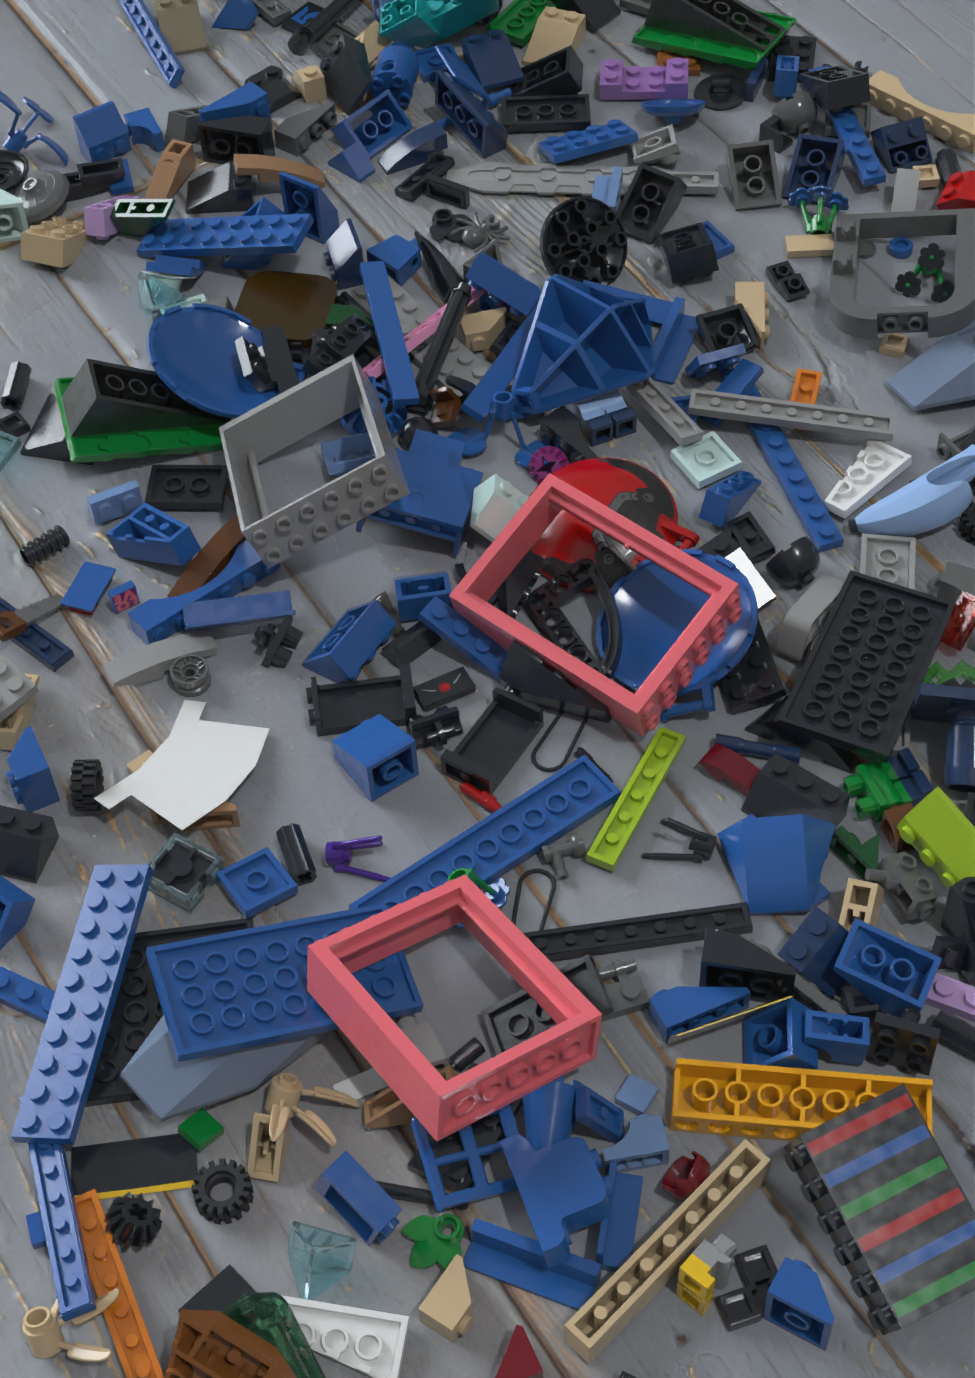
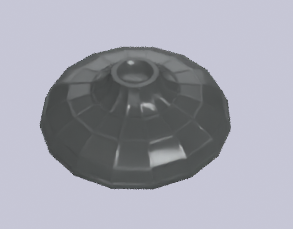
[12,170,70,223]

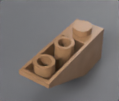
[144,139,196,199]

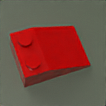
[936,170,975,210]

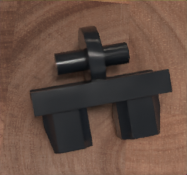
[254,615,303,668]
[409,705,463,749]

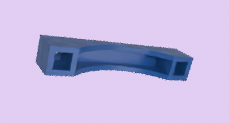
[128,540,281,645]

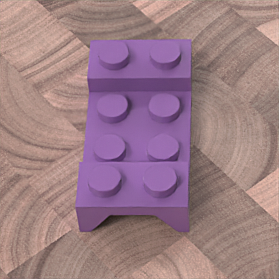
[600,57,689,100]

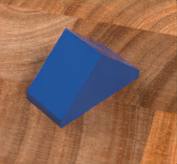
[328,141,376,183]

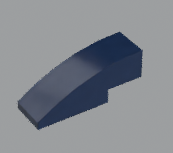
[378,121,448,175]

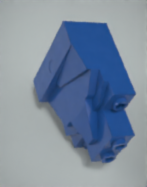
[356,429,483,559]

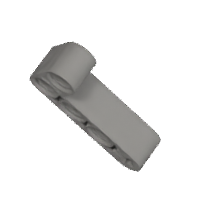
[776,572,845,663]

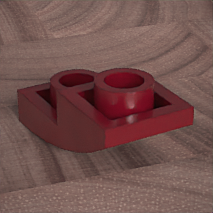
[698,743,760,797]

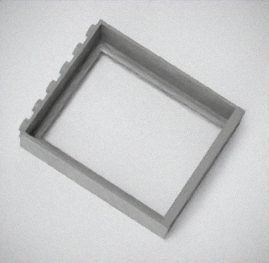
[219,354,410,569]

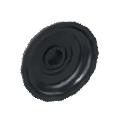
[0,150,29,192]

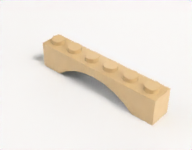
[866,70,975,154]

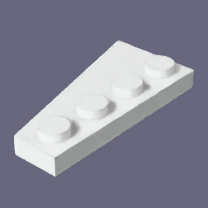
[269,1295,410,1378]

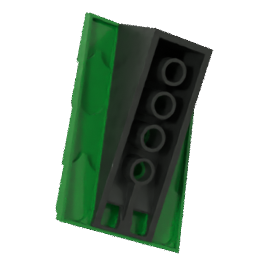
[631,0,797,70]
[53,359,232,463]

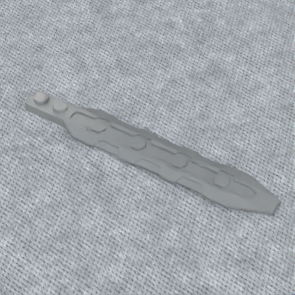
[446,162,719,196]

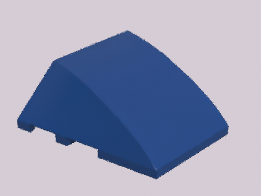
[717,814,836,916]

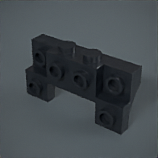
[302,313,381,377]

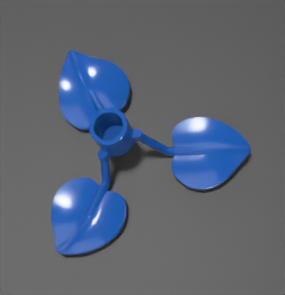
[0,91,68,167]
[448,391,554,469]

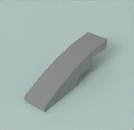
[102,629,218,687]

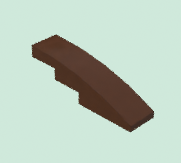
[167,514,247,598]

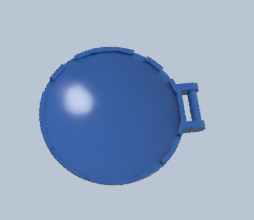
[147,303,307,418]
[596,549,758,722]

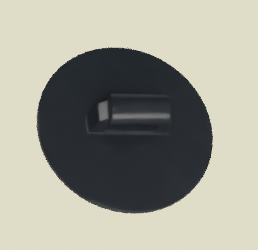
[695,74,746,110]

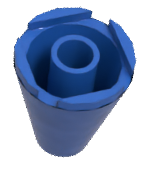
[522,1076,585,1151]

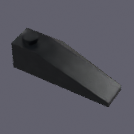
[499,640,612,723]

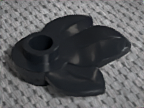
[429,209,473,242]

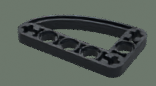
[527,558,623,679]

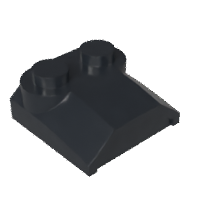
[243,65,302,113]
[695,303,759,355]

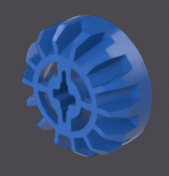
[339,376,408,439]

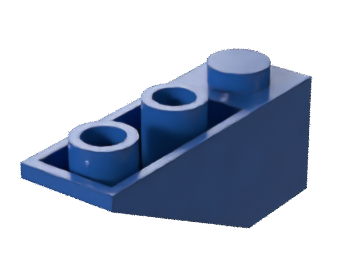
[699,471,761,528]

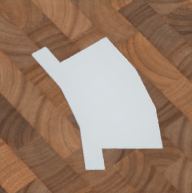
[94,700,270,830]

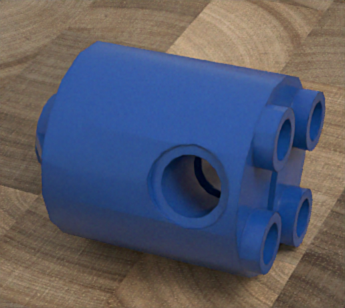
[370,45,419,107]

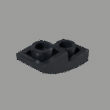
[765,260,810,301]

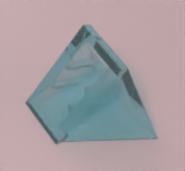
[137,272,188,311]
[287,1221,357,1300]

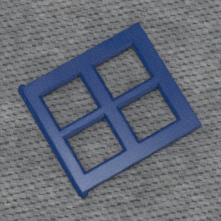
[411,1104,519,1213]

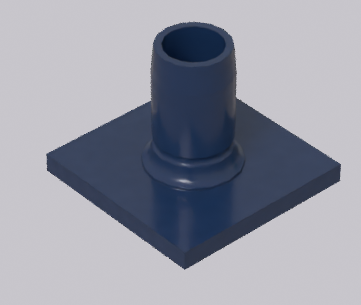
[911,683,975,793]

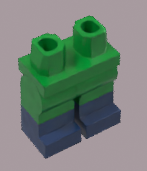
[842,747,934,823]

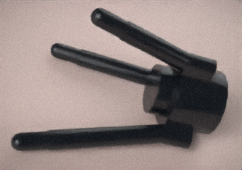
[642,817,717,863]

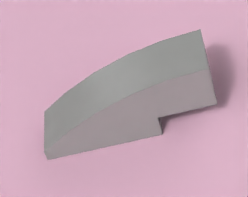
[891,168,921,212]

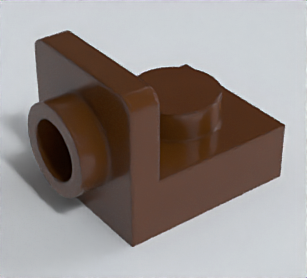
[428,387,462,429]

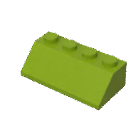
[896,786,975,890]

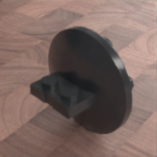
[540,196,628,286]

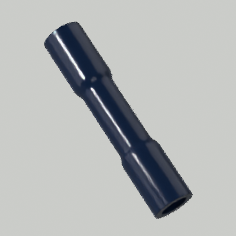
[715,733,802,765]

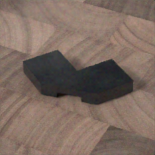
[716,1244,778,1332]

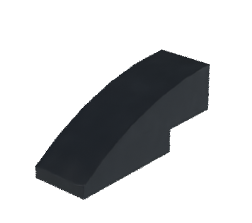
[63,158,126,203]

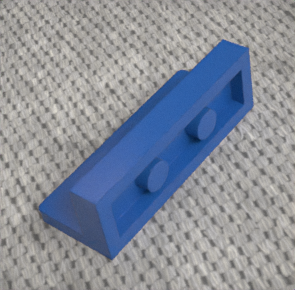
[596,1161,643,1272]

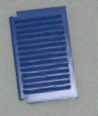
[435,45,490,102]

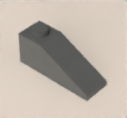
[165,105,207,143]

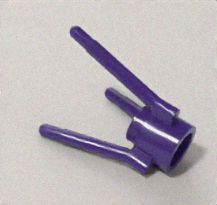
[325,835,391,882]

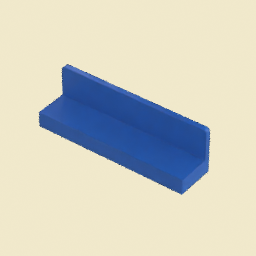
[650,297,698,385]
[181,590,296,632]
[463,1218,601,1311]

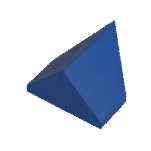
[211,0,259,30]

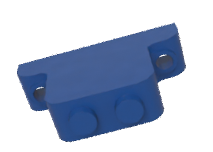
[500,1135,615,1268]

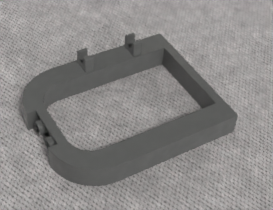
[829,208,975,340]

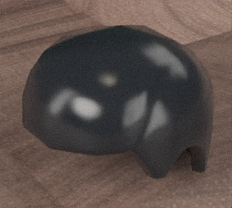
[399,416,438,451]

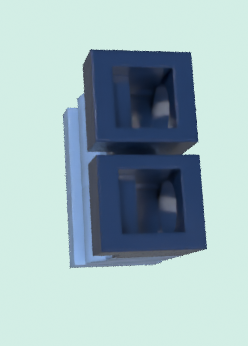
[573,389,637,447]

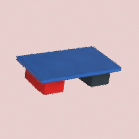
[60,561,116,615]

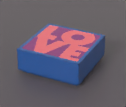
[107,580,140,614]

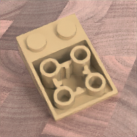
[21,216,91,268]

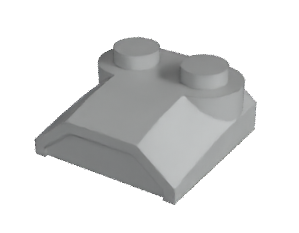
[631,124,681,166]

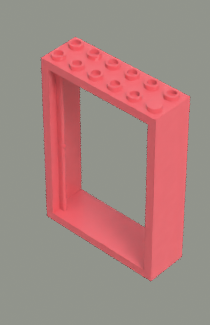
[449,473,743,737]

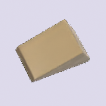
[247,1113,292,1182]

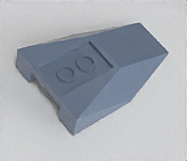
[886,320,975,411]
[120,1015,328,1122]

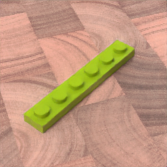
[586,726,686,872]

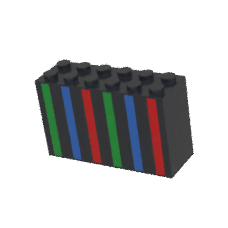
[783,1083,975,1335]

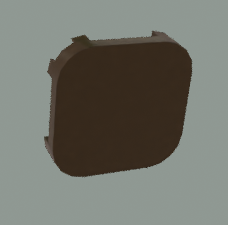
[234,271,339,348]

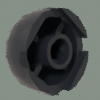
[765,536,820,587]

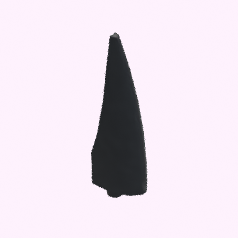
[414,230,465,305]

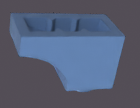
[602,1114,669,1175]

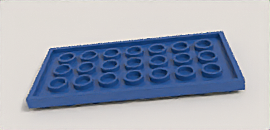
[146,903,424,1062]

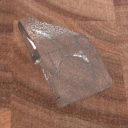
[67,1313,111,1378]

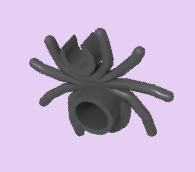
[451,212,510,253]

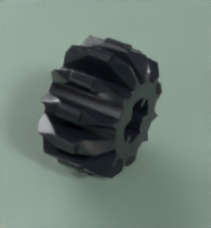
[104,1192,162,1251]

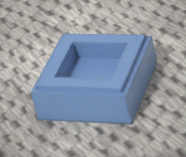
[615,1073,659,1115]

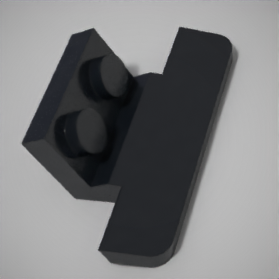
[235,326,299,394]

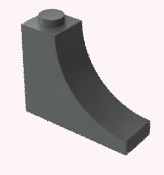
[934,561,975,628]

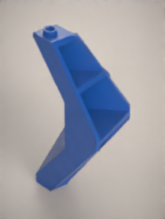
[511,274,656,415]

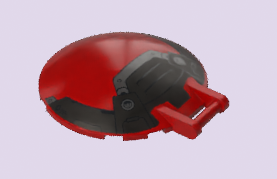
[530,458,700,593]

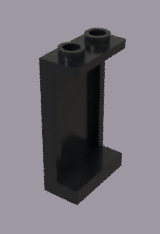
[306,663,417,737]
[440,687,544,794]

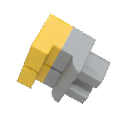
[676,1233,737,1316]

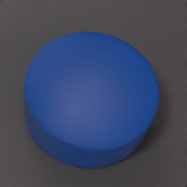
[889,237,913,259]

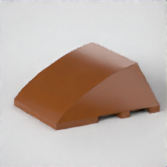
[164,1309,297,1378]

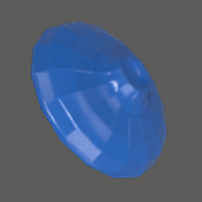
[641,99,706,124]

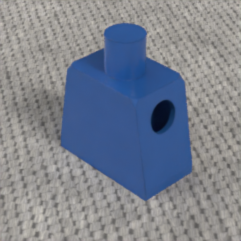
[366,235,421,286]

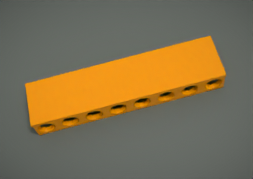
[670,1058,934,1141]

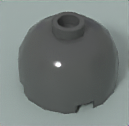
[771,91,818,135]

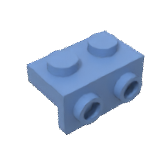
[320,432,376,476]
[87,480,143,525]

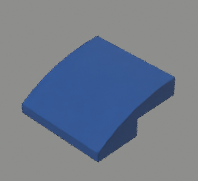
[146,255,207,277]

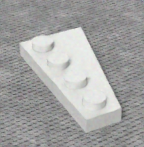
[824,438,912,519]

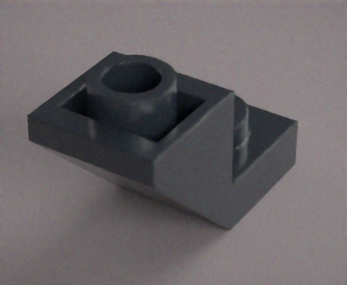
[930,936,975,984]

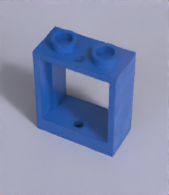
[314,1151,402,1246]

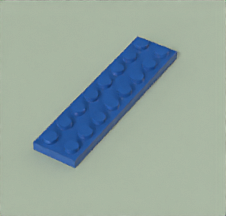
[136,213,314,258]

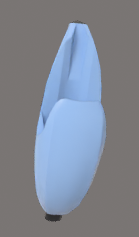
[848,444,975,537]

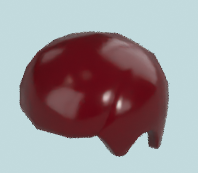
[661,1151,711,1201]

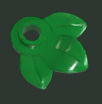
[402,1214,464,1270]

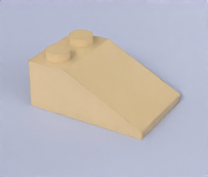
[523,6,586,65]

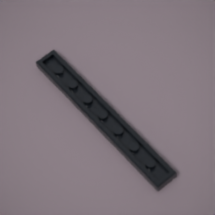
[523,902,753,961]

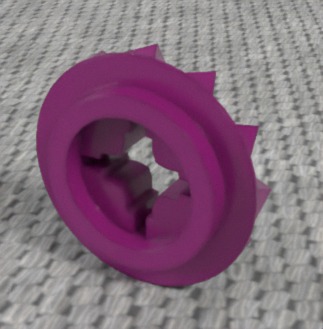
[528,446,569,485]

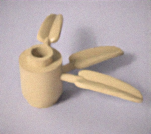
[265,1073,360,1148]
[22,1288,120,1362]

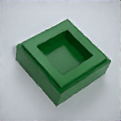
[178,1108,224,1152]

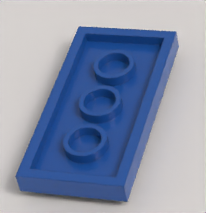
[538,119,638,164]

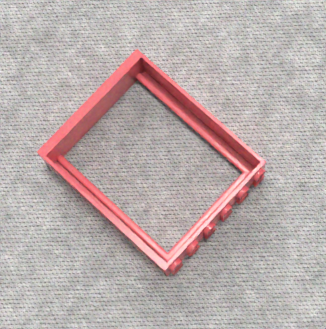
[307,875,602,1141]

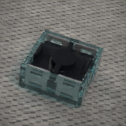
[148,833,225,913]

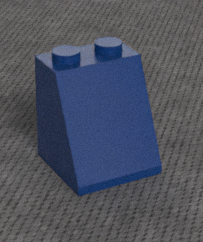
[332,714,419,802]

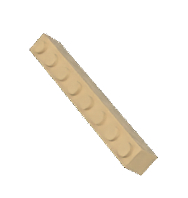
[564,1139,771,1364]

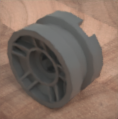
[170,654,211,697]

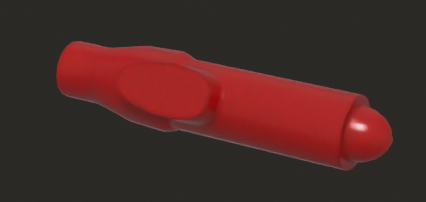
[459,782,503,813]

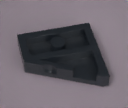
[726,511,776,564]

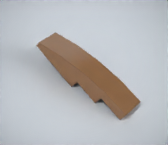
[233,154,326,188]

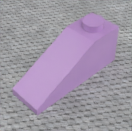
[84,195,141,240]

